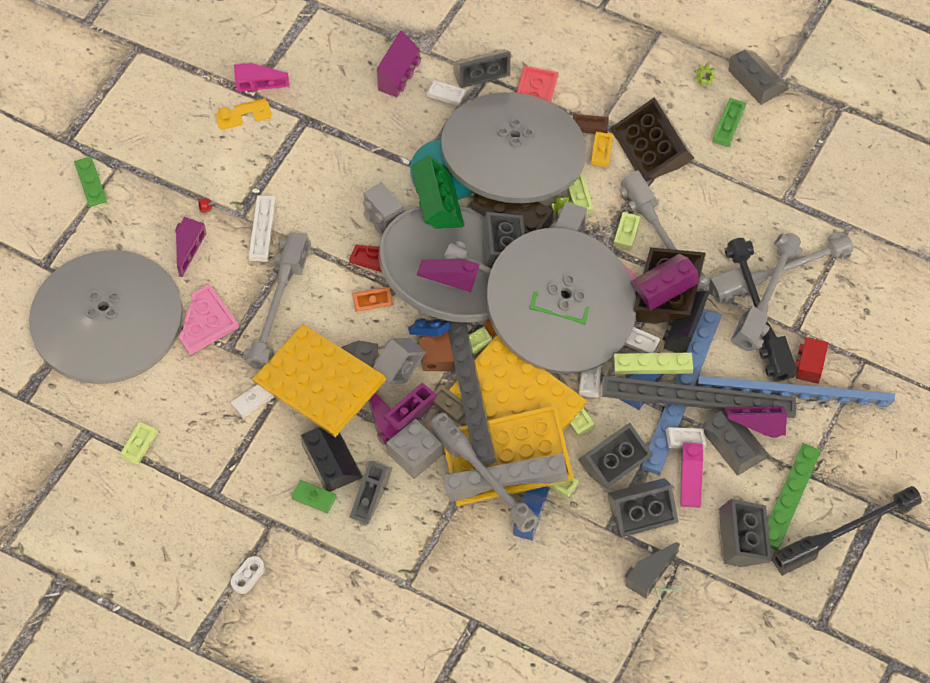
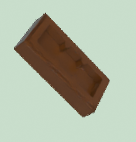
[573,114,609,134]

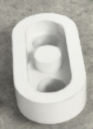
[231,556,265,594]

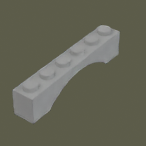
[444,453,568,502]

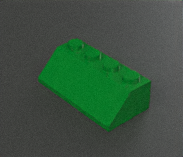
[411,154,465,229]

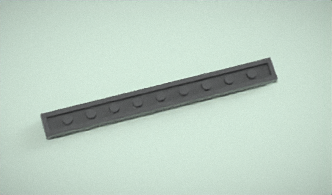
[445,320,497,466]
[602,376,796,418]

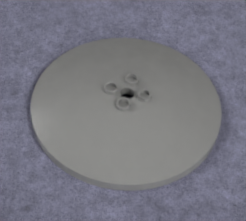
[441,93,586,203]
[379,206,489,322]
[486,228,636,374]
[29,250,183,384]

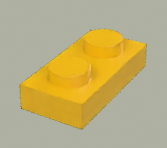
[591,132,614,167]

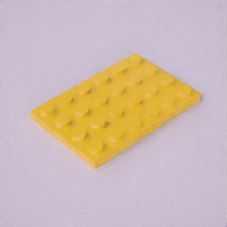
[252,324,387,437]
[449,335,587,432]
[444,405,574,506]

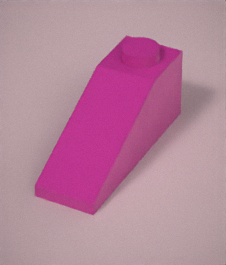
[234,63,290,92]
[680,442,703,508]

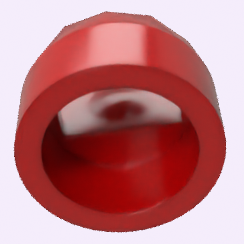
[198,198,212,213]

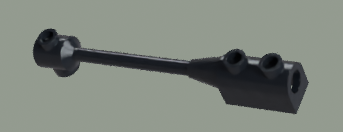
[724,238,797,381]
[772,486,922,576]

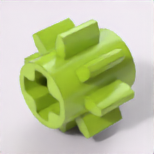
[694,63,716,86]
[551,196,573,216]

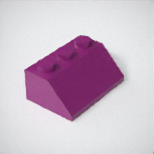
[377,31,421,98]
[630,254,700,311]

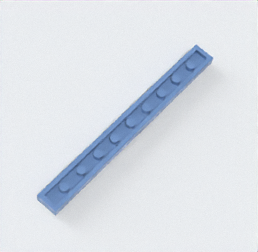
[641,309,722,476]
[697,376,895,407]

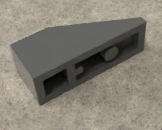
[349,461,393,524]
[625,542,680,598]

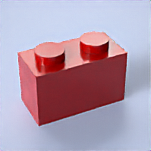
[795,337,829,384]

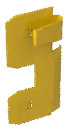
[215,98,272,130]

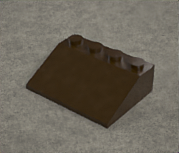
[610,97,694,182]
[634,247,706,324]

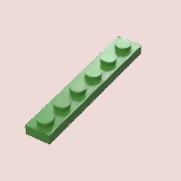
[768,443,821,551]

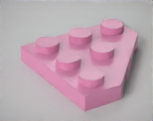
[179,284,239,355]

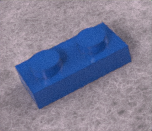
[408,318,450,337]

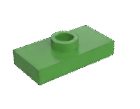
[291,480,337,514]

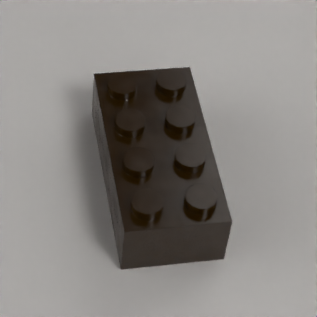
[471,194,554,234]

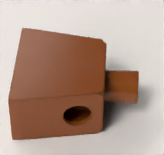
[418,331,454,371]

